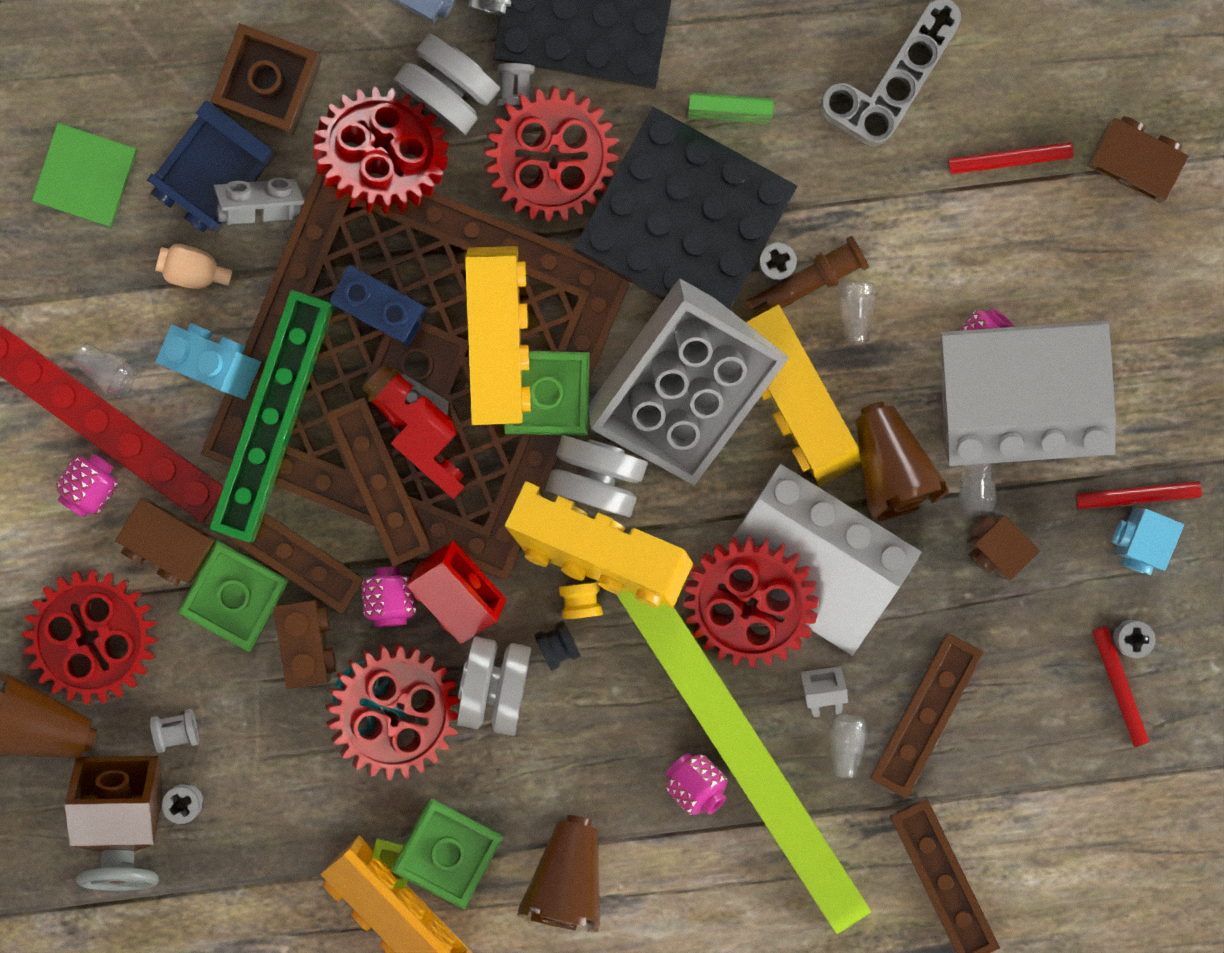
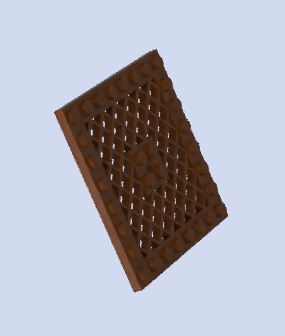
[200,173,630,581]

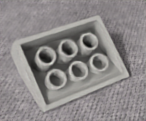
[588,278,788,486]
[941,320,1116,466]
[725,463,922,656]

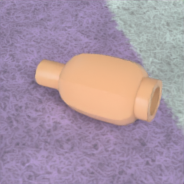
[155,244,233,289]

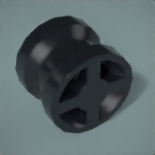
[534,620,581,671]

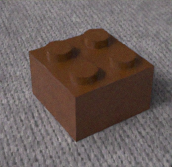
[210,23,322,136]

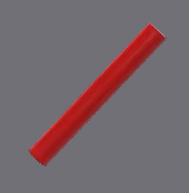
[948,142,1074,175]
[1075,481,1202,510]
[1092,625,1149,747]

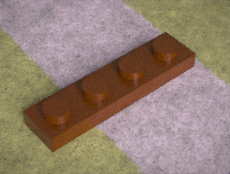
[326,397,432,567]
[204,500,365,614]
[869,632,985,798]
[889,798,1000,953]

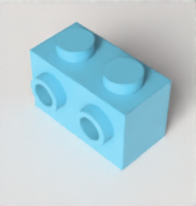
[155,323,261,400]
[1112,508,1185,575]

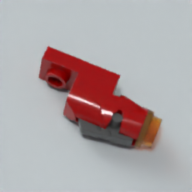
[362,364,466,499]

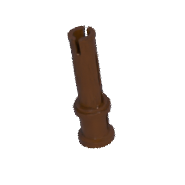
[745,235,869,317]

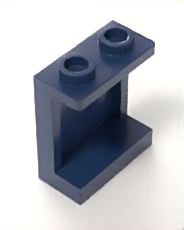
[147,100,276,233]
[330,265,429,347]

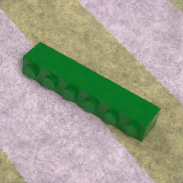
[210,290,335,543]

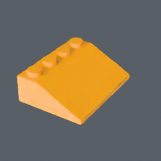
[320,835,473,953]

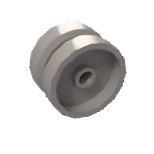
[393,33,501,136]
[545,435,648,518]
[457,636,532,736]

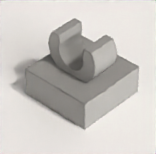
[801,666,848,717]

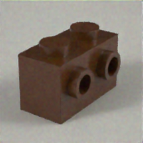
[1086,116,1189,204]
[115,498,217,586]
[966,514,1040,581]
[273,599,337,689]

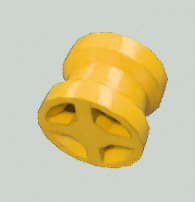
[559,582,603,620]

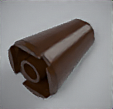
[856,401,949,521]
[0,672,97,758]
[517,815,600,933]

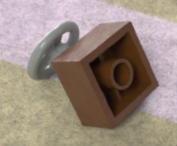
[65,755,163,891]

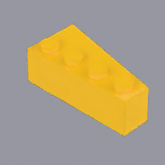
[465,246,531,425]
[746,305,862,487]
[505,481,693,608]

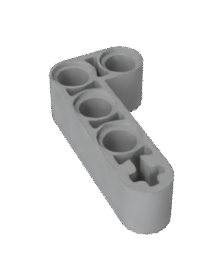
[820,0,961,146]

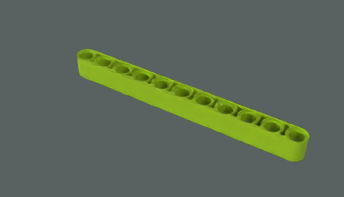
[616,590,872,935]

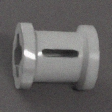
[496,63,535,109]
[758,242,797,282]
[1112,619,1156,658]
[150,709,199,753]
[162,783,204,824]

